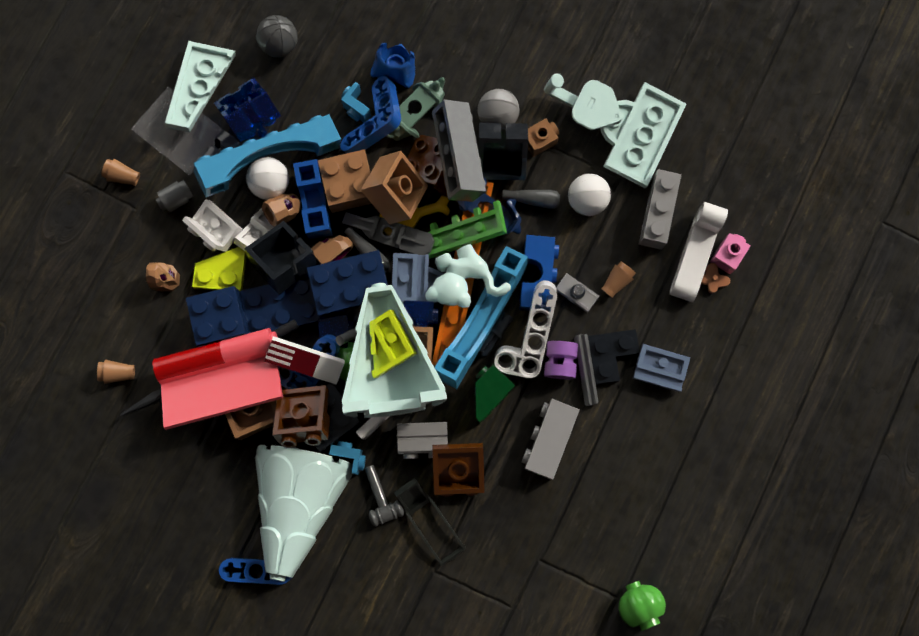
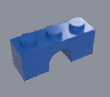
[293,159,333,240]
[519,235,559,311]

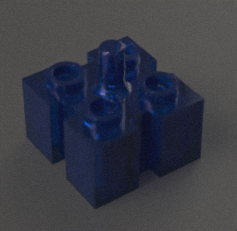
[214,77,281,142]

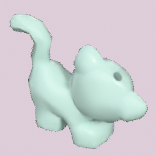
[425,244,511,308]

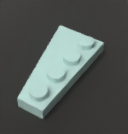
[165,41,236,132]

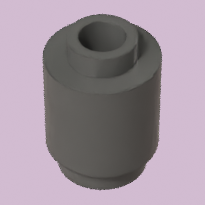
[155,180,194,213]

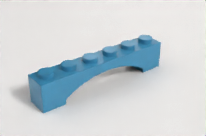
[194,114,341,197]
[435,246,528,389]

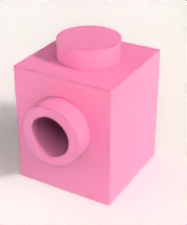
[710,233,750,274]

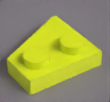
[192,247,247,291]
[369,309,417,378]

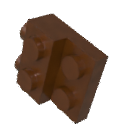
[272,385,330,448]
[432,443,484,497]

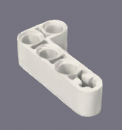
[669,202,728,303]
[494,281,557,378]

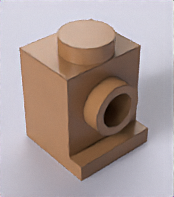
[528,119,560,157]

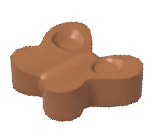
[701,263,730,293]

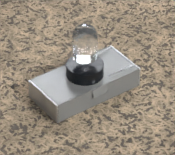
[556,273,599,313]

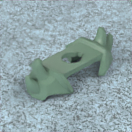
[386,77,445,141]

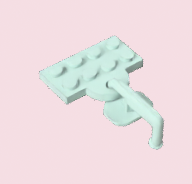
[544,74,686,188]

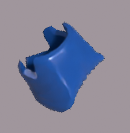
[370,43,415,88]

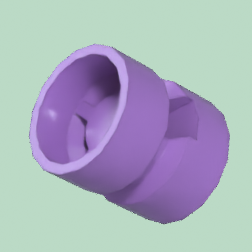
[544,341,578,379]

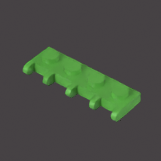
[428,200,507,259]

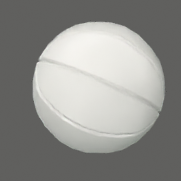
[246,157,289,200]
[568,174,611,216]

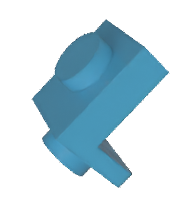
[341,82,371,123]
[329,441,366,475]

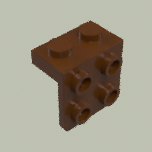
[407,135,448,197]

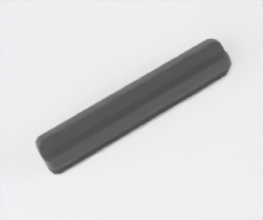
[574,334,599,406]

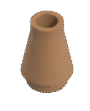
[101,159,140,186]
[601,261,636,298]
[97,360,135,384]

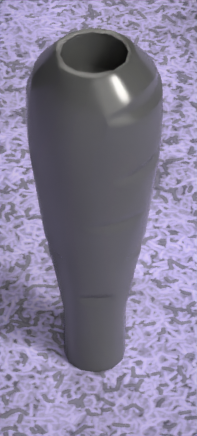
[502,190,560,209]
[344,227,390,273]

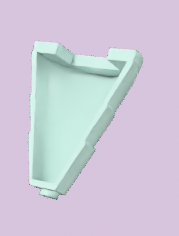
[342,283,447,418]
[255,445,353,582]

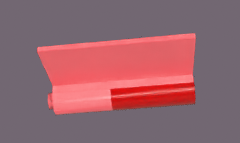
[152,328,283,430]

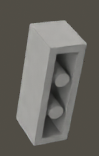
[639,169,682,250]
[522,399,580,480]

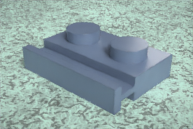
[392,253,429,304]
[632,344,690,392]

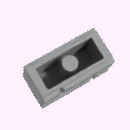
[397,422,448,459]

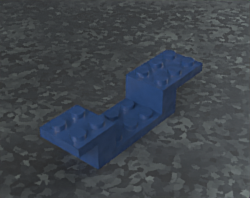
[186,250,388,347]

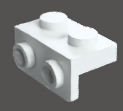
[182,199,242,252]

